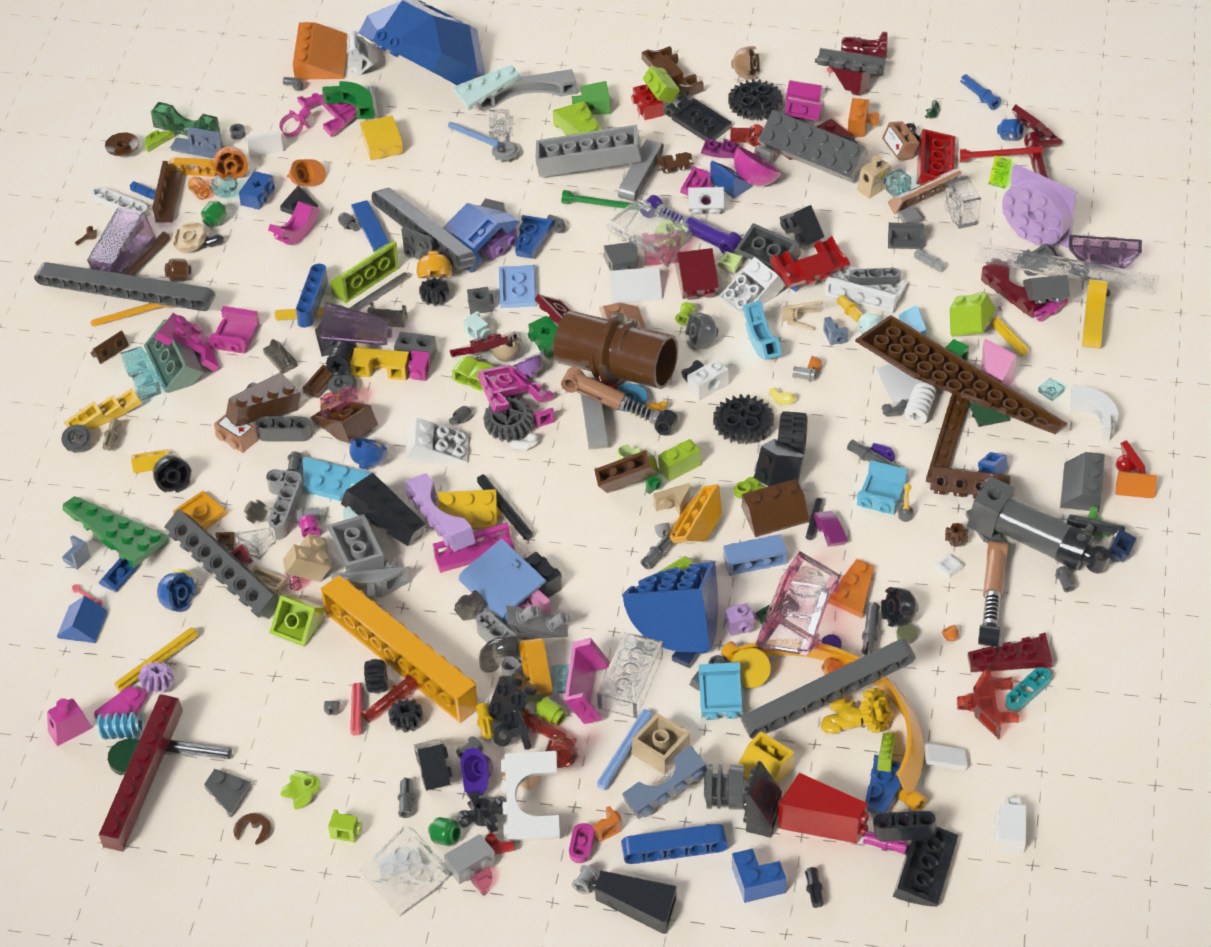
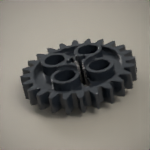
[728,79,783,120]
[713,394,774,445]

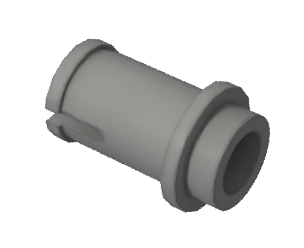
[792,366,817,382]
[296,507,321,521]

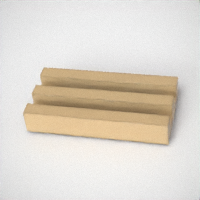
[251,566,289,596]

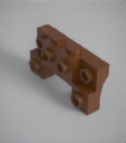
[641,46,704,96]

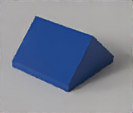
[710,160,753,199]
[57,595,108,643]

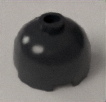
[152,454,192,493]
[881,587,919,627]

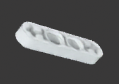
[90,186,148,220]

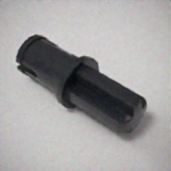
[805,867,824,908]

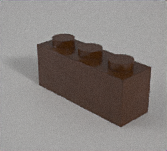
[594,450,659,493]

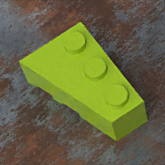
[552,101,601,135]

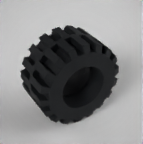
[778,411,808,455]

